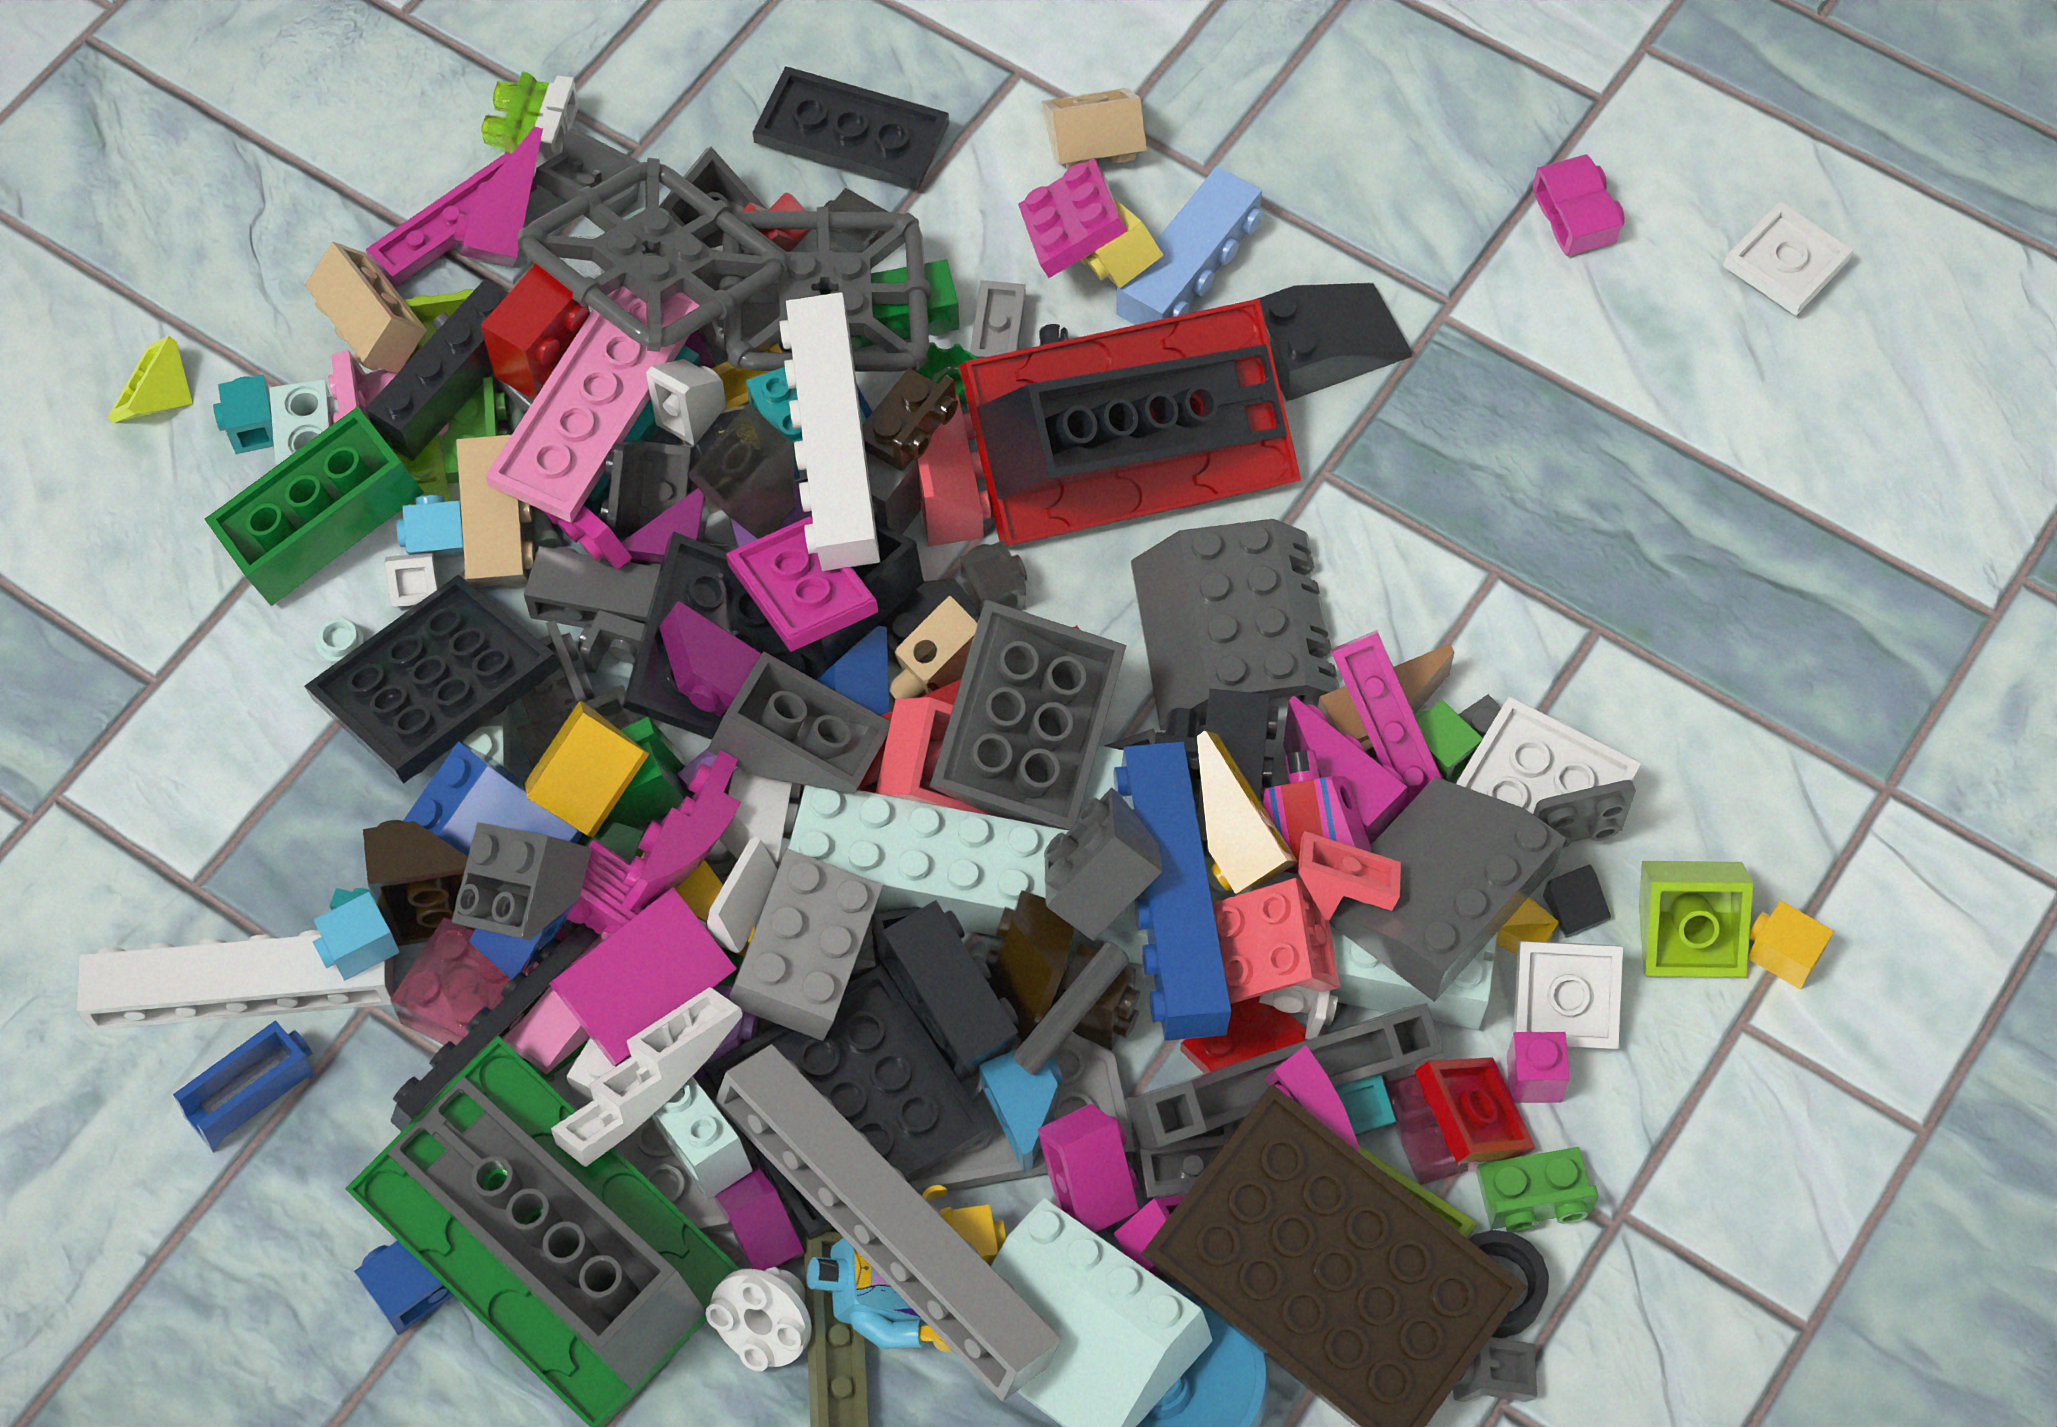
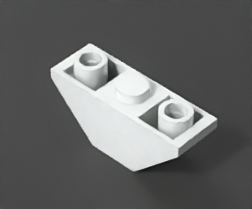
[719,768,801,868]

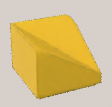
[1496,896,1559,955]

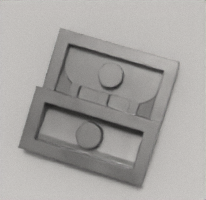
[1124,1097,1233,1199]

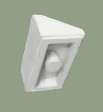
[706,836,777,953]

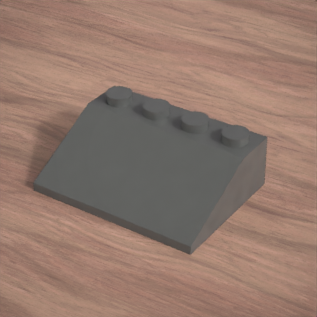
[929,599,1127,830]
[1329,777,1566,1002]

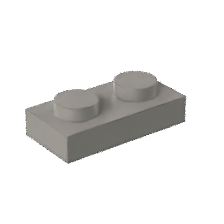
[970,280,1026,359]

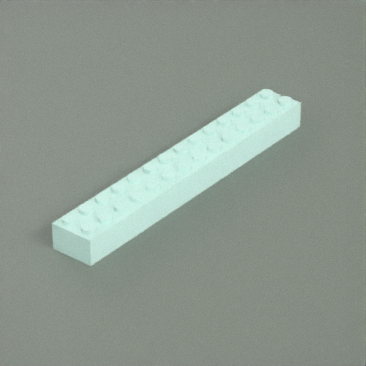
[788,785,1498,1030]

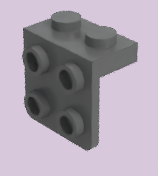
[1533,780,1636,849]

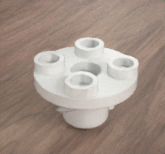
[706,1267,811,1371]

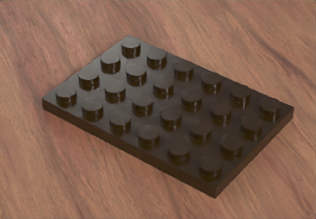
[1140,1084,1527,1427]

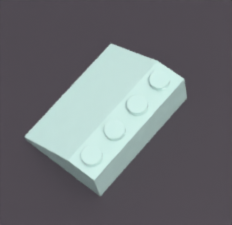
[990,1198,1213,1427]

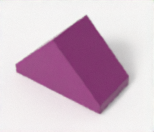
[621,488,709,565]
[714,1164,805,1271]

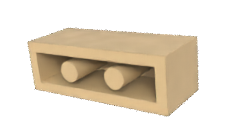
[305,241,427,374]
[456,435,536,587]

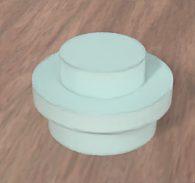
[315,618,365,664]

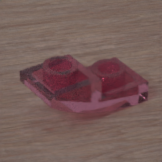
[1384,1074,1468,1185]

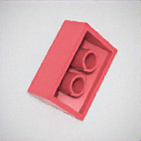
[913,395,991,547]

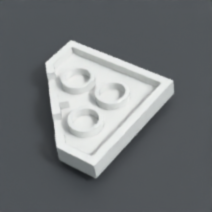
[1456,696,1642,814]

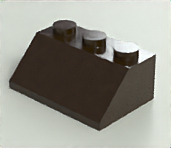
[363,820,476,947]

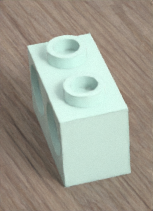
[269,379,339,466]
[651,1076,753,1200]

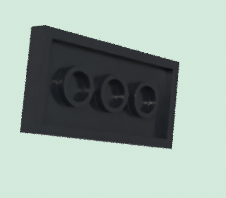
[752,66,949,191]

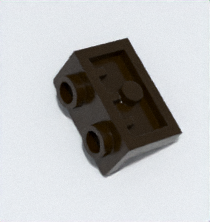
[862,368,958,472]

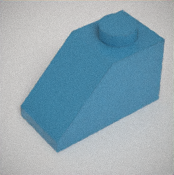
[979,1049,1063,1173]

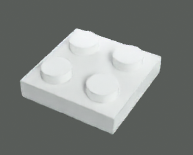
[1723,201,1853,316]
[1514,940,1623,1049]

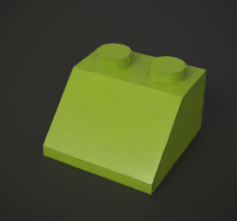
[1639,861,1753,977]

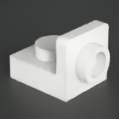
[1259,985,1337,1039]

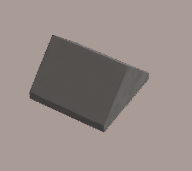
[659,147,766,248]

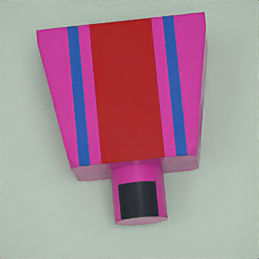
[1264,750,1372,869]

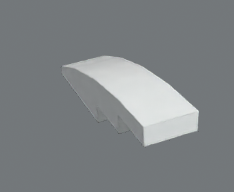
[551,987,743,1167]

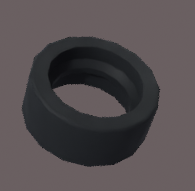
[1468,1230,1549,1338]

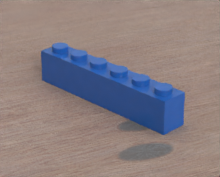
[1113,742,1231,1041]

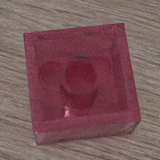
[390,917,534,1045]

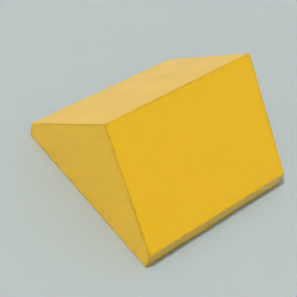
[524,701,649,838]

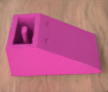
[1283,696,1407,845]

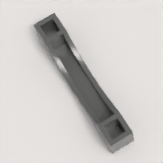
[1126,1003,1443,1149]

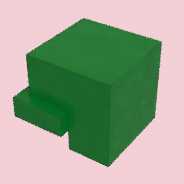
[606,717,686,828]

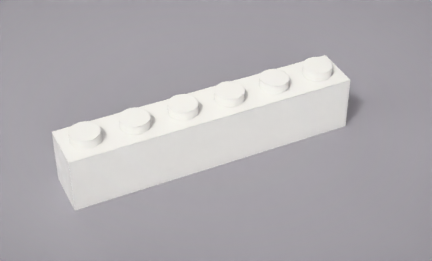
[780,292,880,571]
[77,930,394,1030]

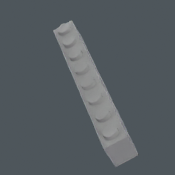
[715,1044,1062,1402]

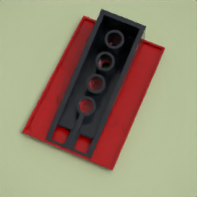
[959,298,1301,548]

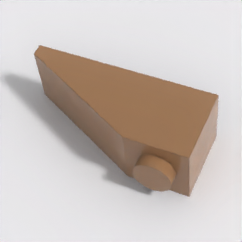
[1318,644,1455,759]

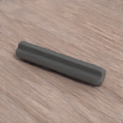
[1013,941,1129,1075]

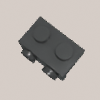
[534,128,641,214]
[521,620,595,739]

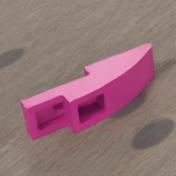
[621,750,741,911]

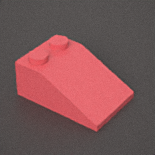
[875,697,991,816]

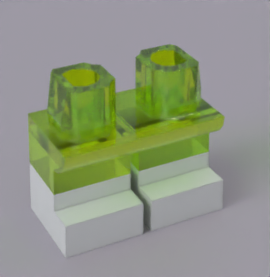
[481,71,579,167]

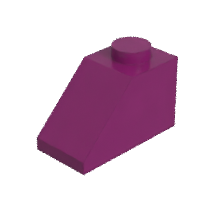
[659,601,762,717]

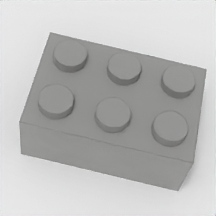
[728,848,883,1041]

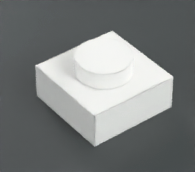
[384,552,439,607]

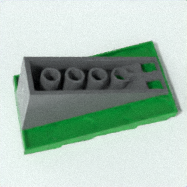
[345,1036,741,1427]

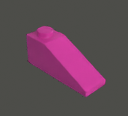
[454,126,543,267]

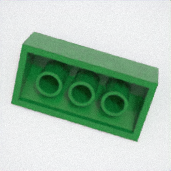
[204,406,424,606]

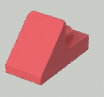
[1298,831,1401,921]

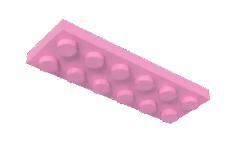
[485,286,699,523]

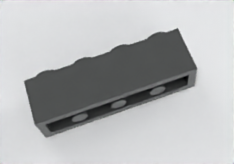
[523,546,661,628]

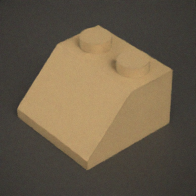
[1041,88,1147,169]

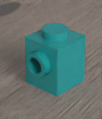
[213,374,274,455]

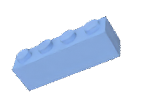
[1116,166,1263,325]

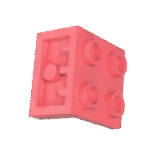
[1212,878,1341,1004]

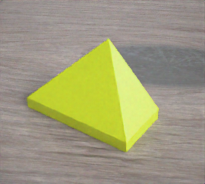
[107,336,193,423]

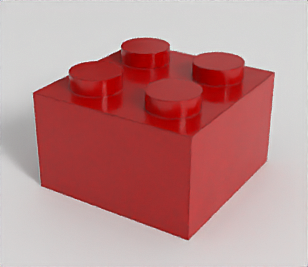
[481,263,590,400]

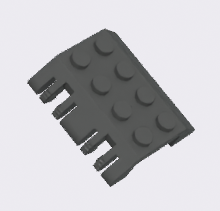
[1131,519,1340,731]

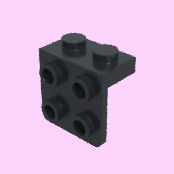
[601,439,696,539]

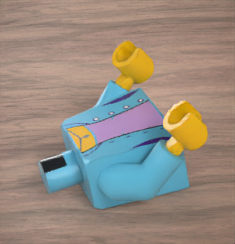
[807,1185,953,1352]

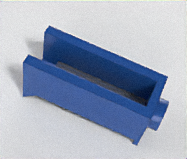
[173,1020,314,1153]

